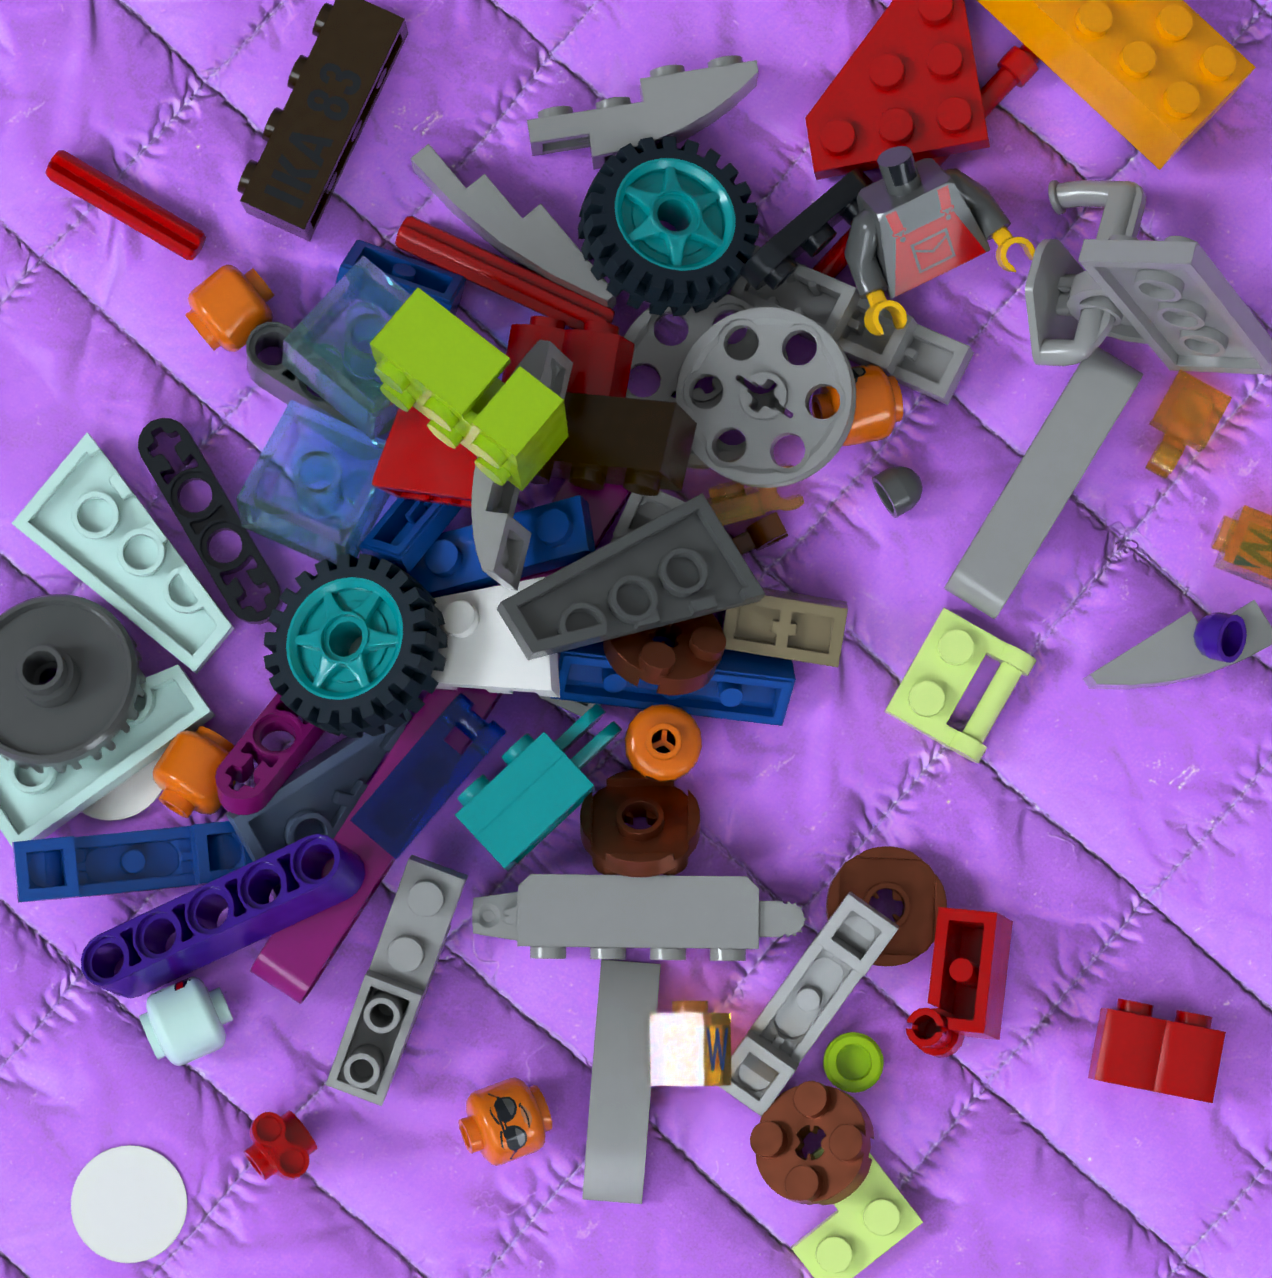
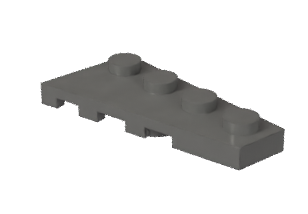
[497,493,765,660]

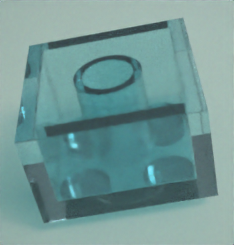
[282,256,411,440]
[236,400,391,564]

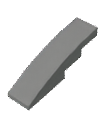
[410,144,616,308]
[729,244,974,405]

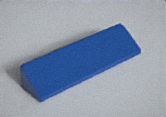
[550,636,796,726]

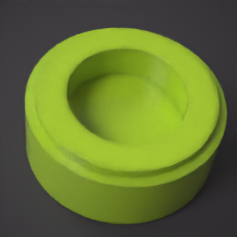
[823,1032,884,1093]

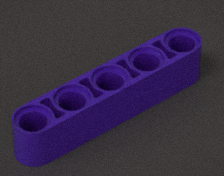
[81,834,365,999]

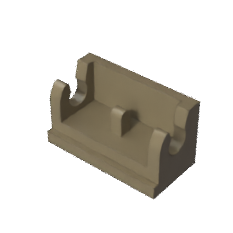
[723,588,848,667]

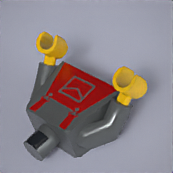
[844,146,1035,336]

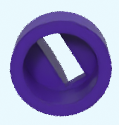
[1193,612,1247,663]

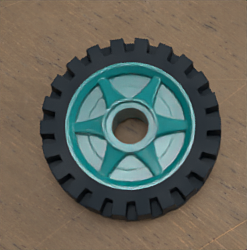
[578,136,759,316]
[264,553,448,738]

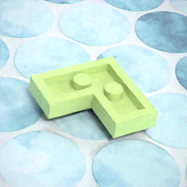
[791,1147,923,1278]

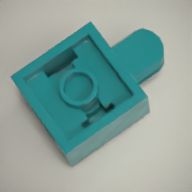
[455,703,622,871]

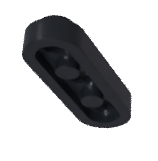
[740,167,874,290]

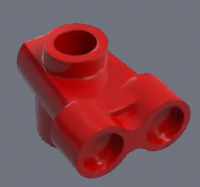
[244,1110,318,1180]

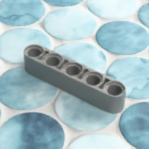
[944,347,1143,619]

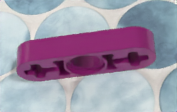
[215,693,325,815]

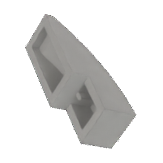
[1083,600,1272,690]

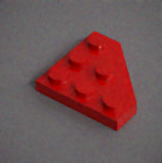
[805,0,990,180]

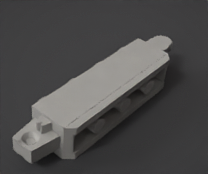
[472,874,807,961]

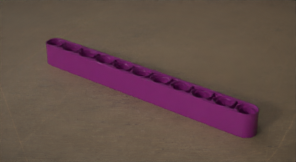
[250,479,632,1004]

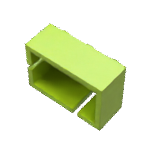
[370,288,569,491]

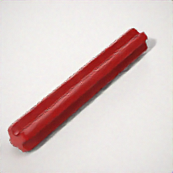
[395,216,615,330]

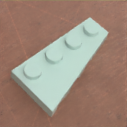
[11,432,235,674]
[0,665,215,848]

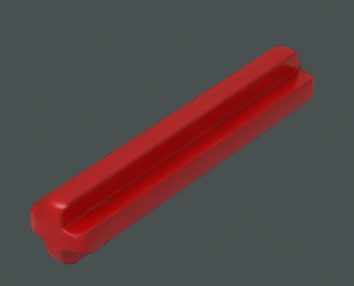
[45,150,206,260]

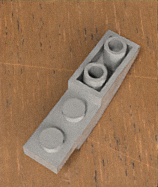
[527,55,758,170]
[326,855,468,1106]

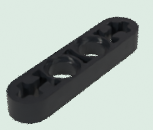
[138,418,283,625]

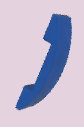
[12,821,253,903]

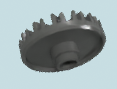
[0,594,146,773]

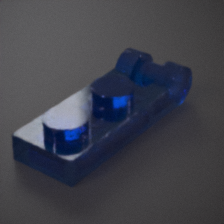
[350,693,507,860]

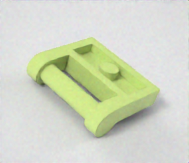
[884,608,1036,764]

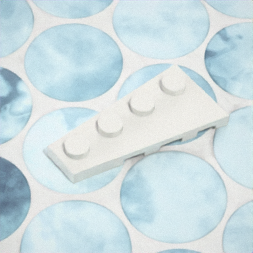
[349,577,560,698]

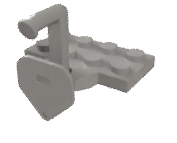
[1025,180,1272,375]

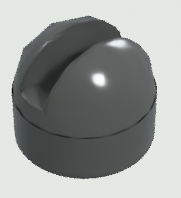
[872,466,923,518]

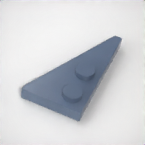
[226,709,413,900]

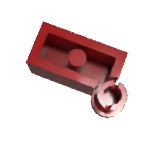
[906,907,1013,1058]

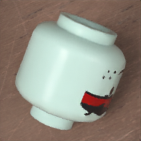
[139,977,233,1066]

